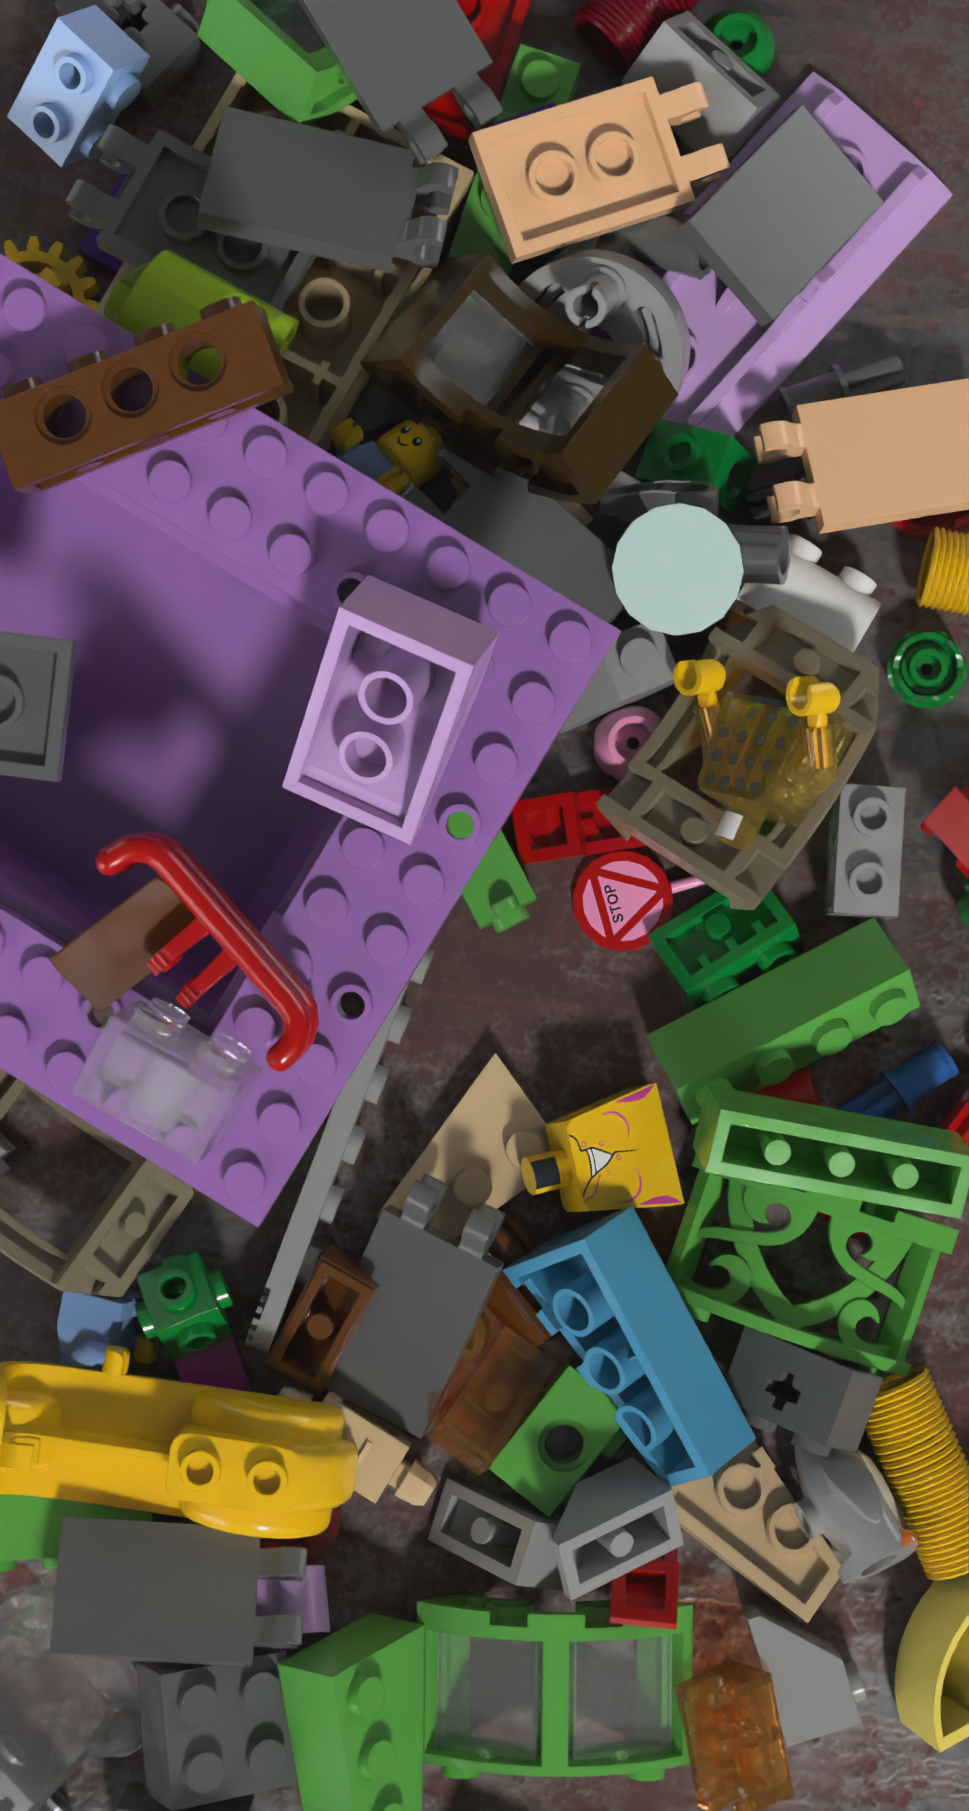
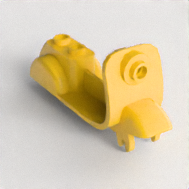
[0,1361,358,1539]

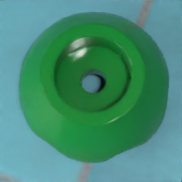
[704,9,775,76]
[887,630,968,708]

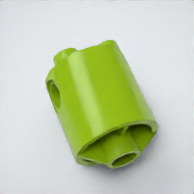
[103,250,299,404]

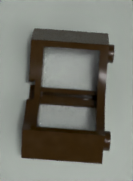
[360,252,679,504]

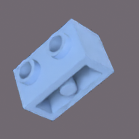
[7,5,151,168]

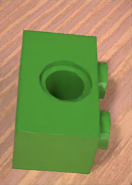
[488,1358,627,1517]

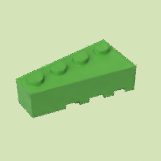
[278,1613,425,1811]

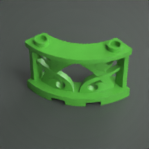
[666,1154,959,1378]

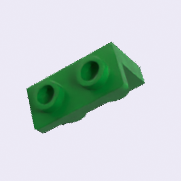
[647,890,803,1011]

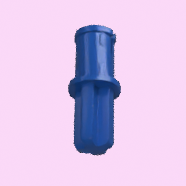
[837,1040,959,1119]

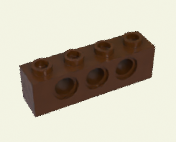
[0,296,295,495]

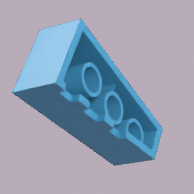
[502,1206,756,1487]

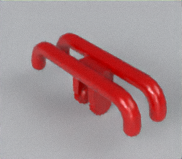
[95,831,319,1072]

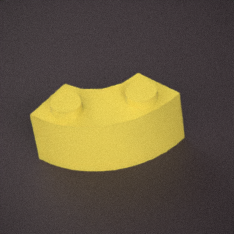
[895,1573,969,1753]

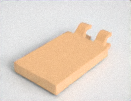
[468,76,731,264]
[753,378,969,534]

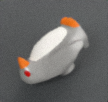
[794,1445,920,1584]

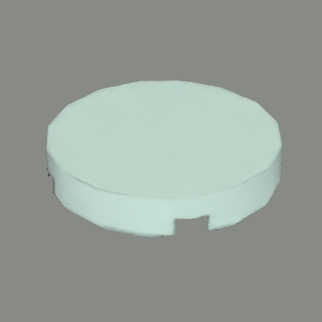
[612,503,744,636]

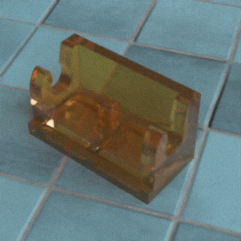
[675,1659,794,1811]

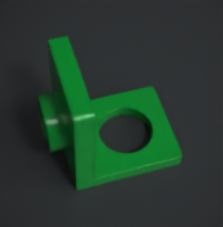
[636,419,756,519]

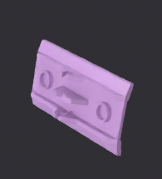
[578,71,953,437]

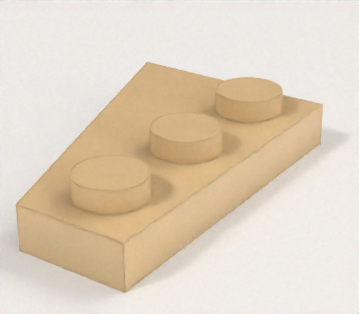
[376,1053,550,1238]
[670,1440,841,1623]

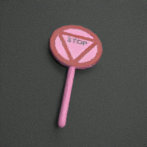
[573,851,706,951]

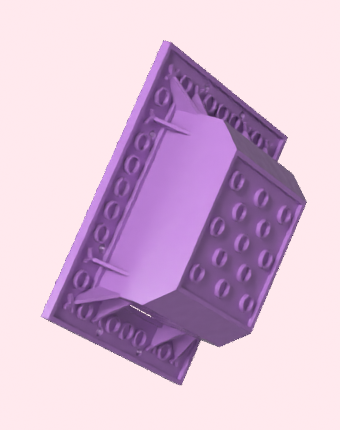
[0,253,621,1227]

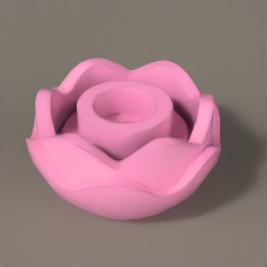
[593,705,662,782]

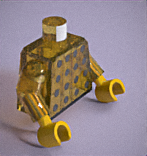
[673,658,853,852]

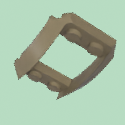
[596,604,880,910]
[0,1068,194,1297]

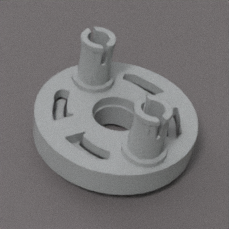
[497,249,690,435]

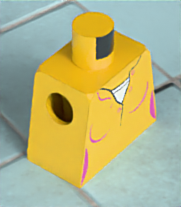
[521,1083,684,1212]

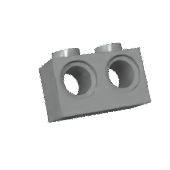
[823,784,906,921]

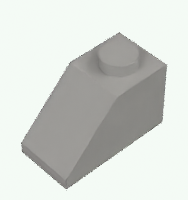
[559,624,676,734]
[552,1457,684,1601]
[428,1478,564,1591]
[741,1603,867,1747]

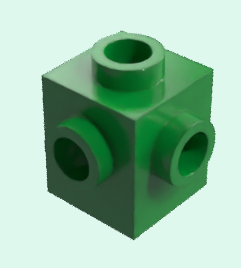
[134,1252,235,1360]

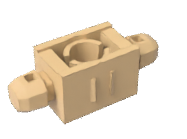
[278,1385,438,1506]

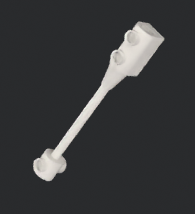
[421,340,882,652]

